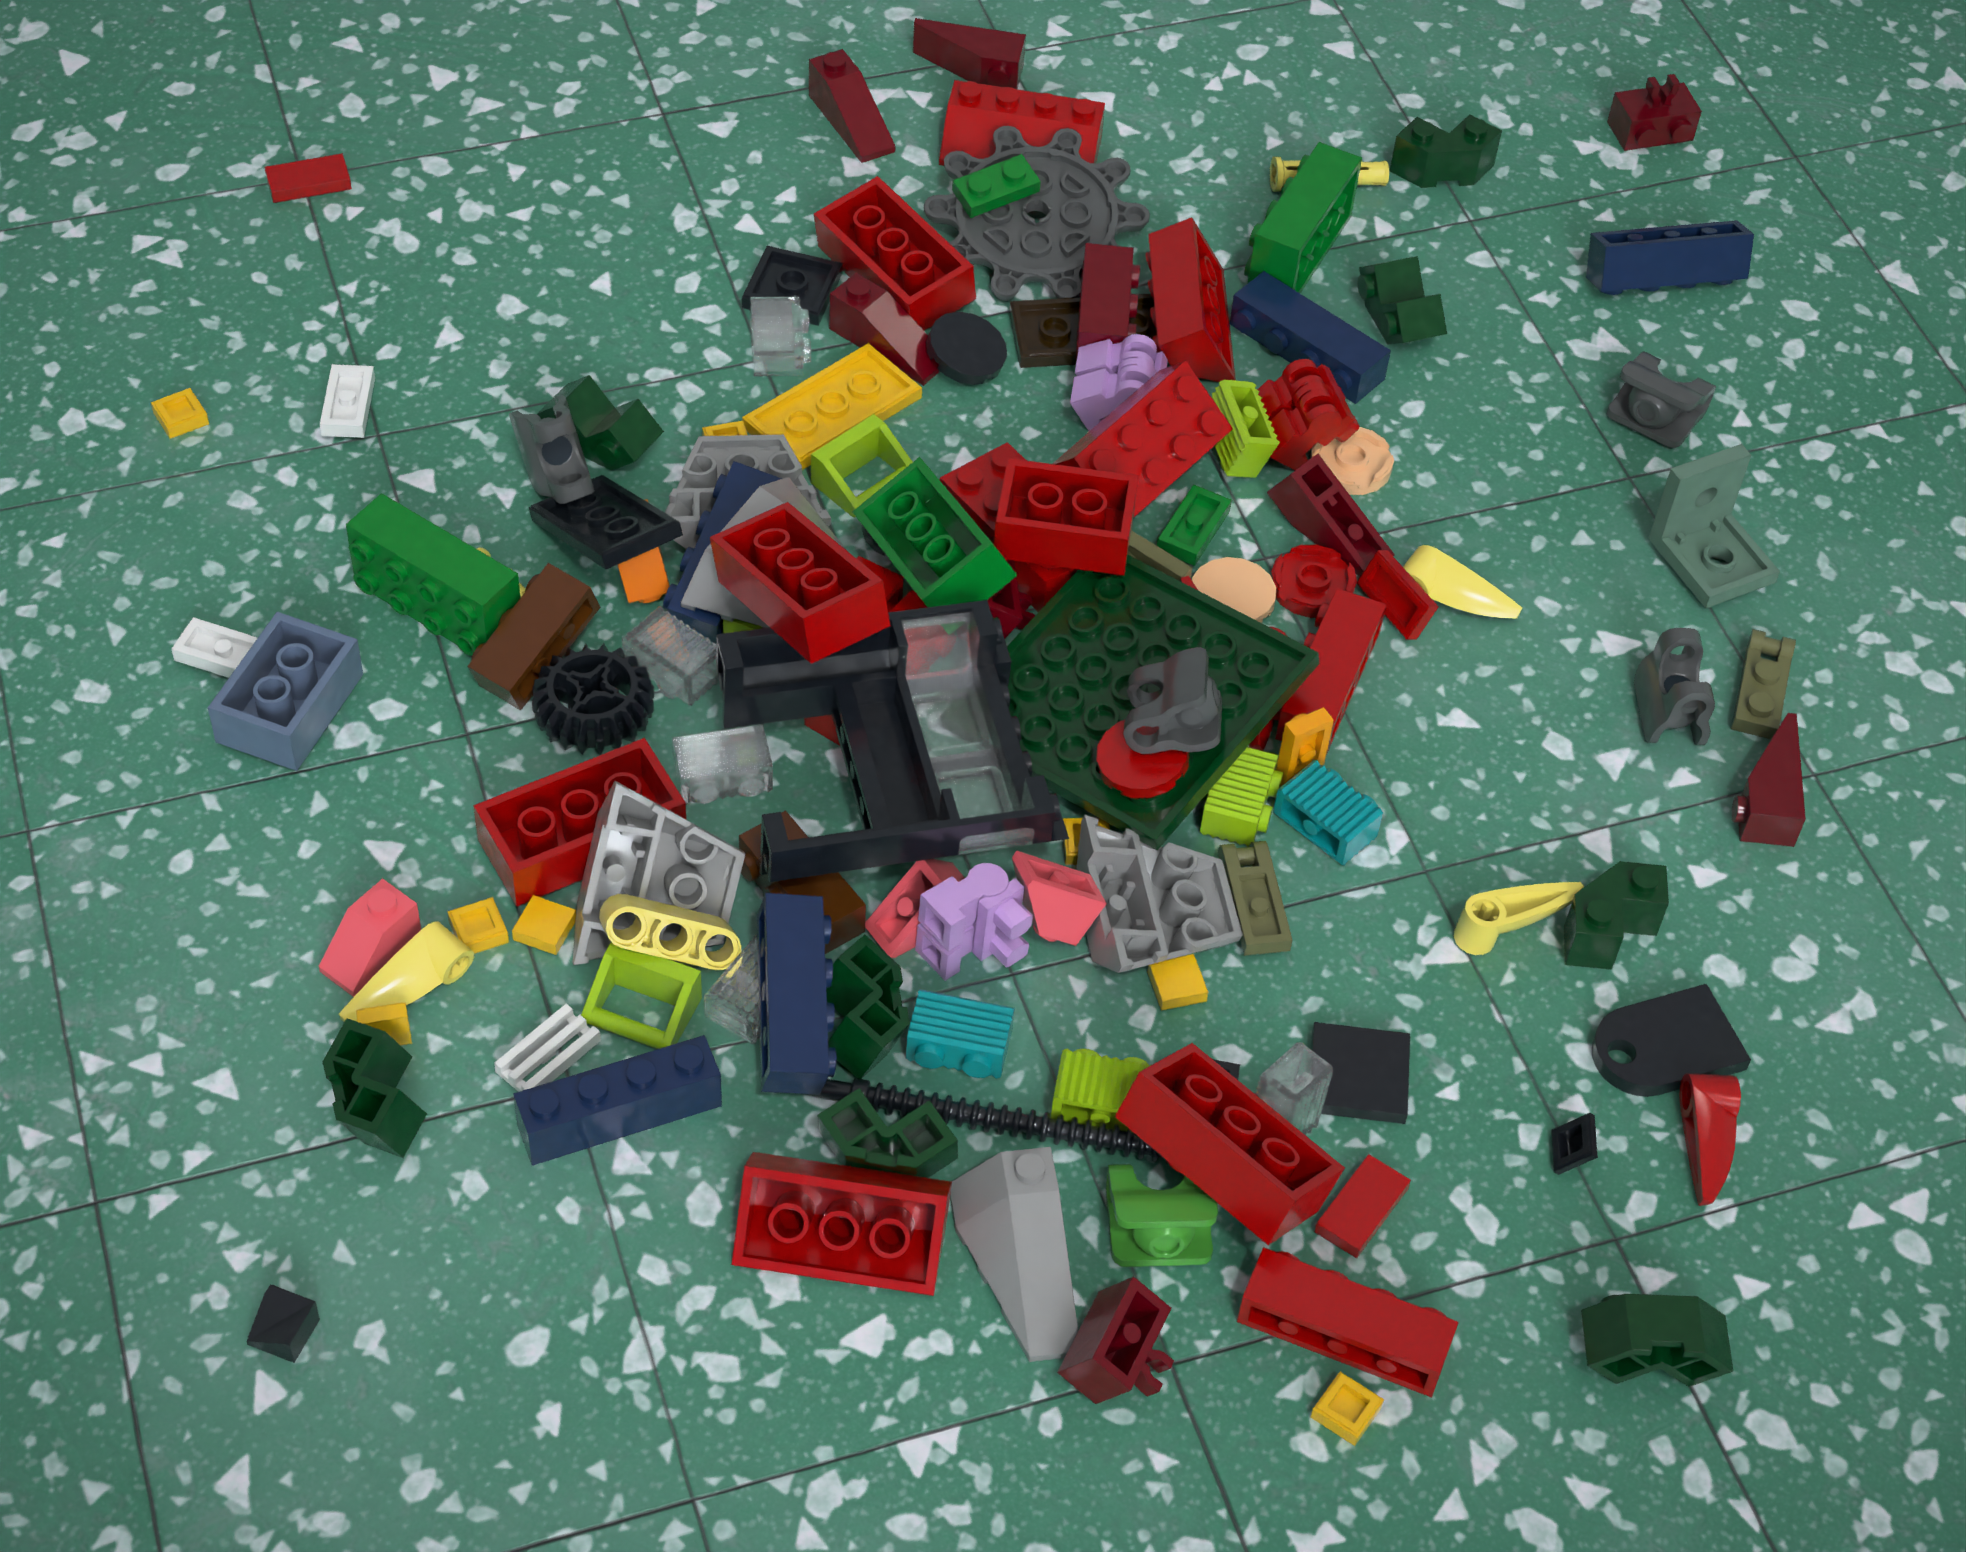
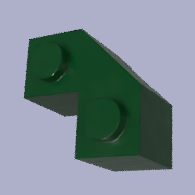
[1389,114,1502,188]
[1357,256,1447,345]
[537,375,664,471]
[1564,861,1669,970]
[826,934,910,1079]
[322,1018,427,1158]
[817,1088,958,1178]
[1581,1294,1733,1387]

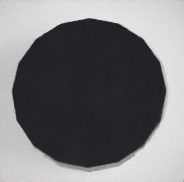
[926,312,1007,385]

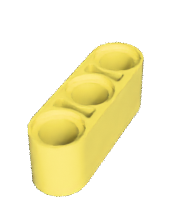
[599,894,742,970]

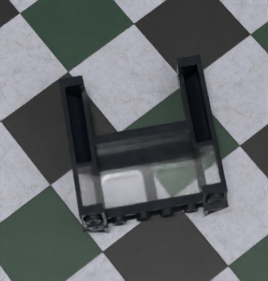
[716,600,1069,882]

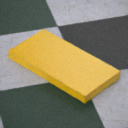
[742,343,922,470]

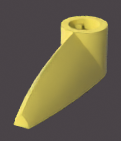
[1403,545,1522,619]
[1454,882,1584,955]
[339,921,474,1022]

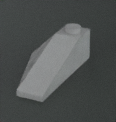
[950,1147,1078,1362]

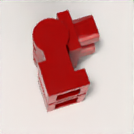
[1257,359,1360,470]

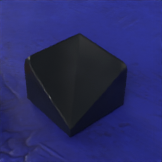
[247,1285,320,1363]

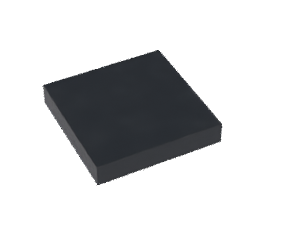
[742,246,843,326]
[1308,1022,1410,1124]

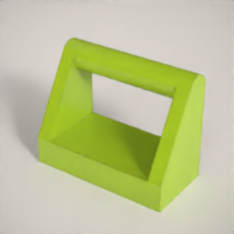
[811,414,913,517]
[581,942,702,1049]

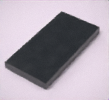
[529,475,683,570]

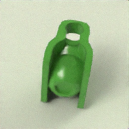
[1106,1164,1218,1267]

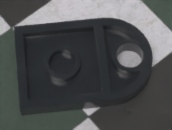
[1592,984,1751,1097]

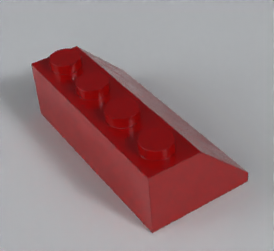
[939,80,1105,166]
[1145,217,1236,382]
[731,1152,952,1296]

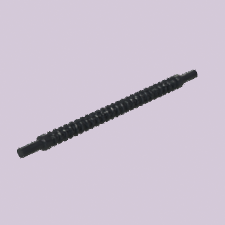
[803,1078,1169,1165]

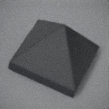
[1551,1113,1598,1175]

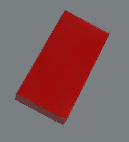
[264,153,352,203]
[1357,550,1439,640]
[1314,1154,1411,1258]

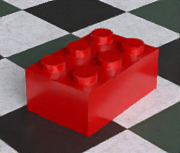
[994,458,1139,576]

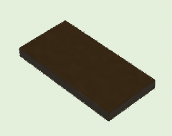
[1009,294,1157,368]

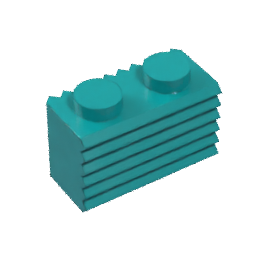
[1273,760,1383,866]
[906,989,1015,1079]

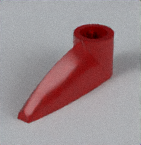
[1679,1073,1741,1206]

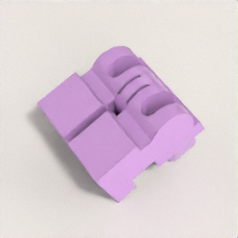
[1070,334,1168,431]
[915,863,1033,981]

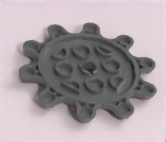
[924,126,1150,301]

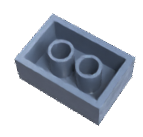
[208,612,363,771]

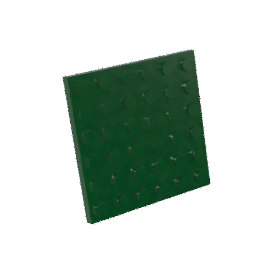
[940,555,1320,850]

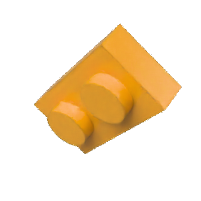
[1276,707,1334,787]

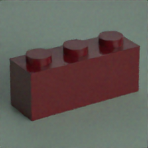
[1075,243,1140,360]

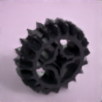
[531,643,654,755]

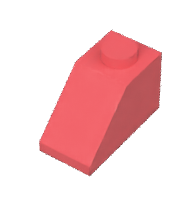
[1012,851,1107,946]
[865,859,965,958]
[319,878,421,997]

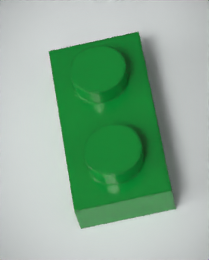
[952,154,1041,218]
[1157,484,1232,566]

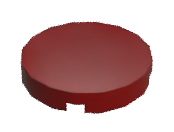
[1271,545,1357,618]
[1096,720,1189,798]

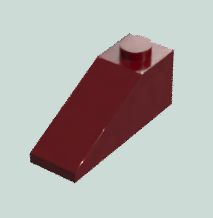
[913,18,1026,89]
[809,49,896,163]
[829,273,940,386]
[1267,454,1395,577]
[1732,713,1806,847]

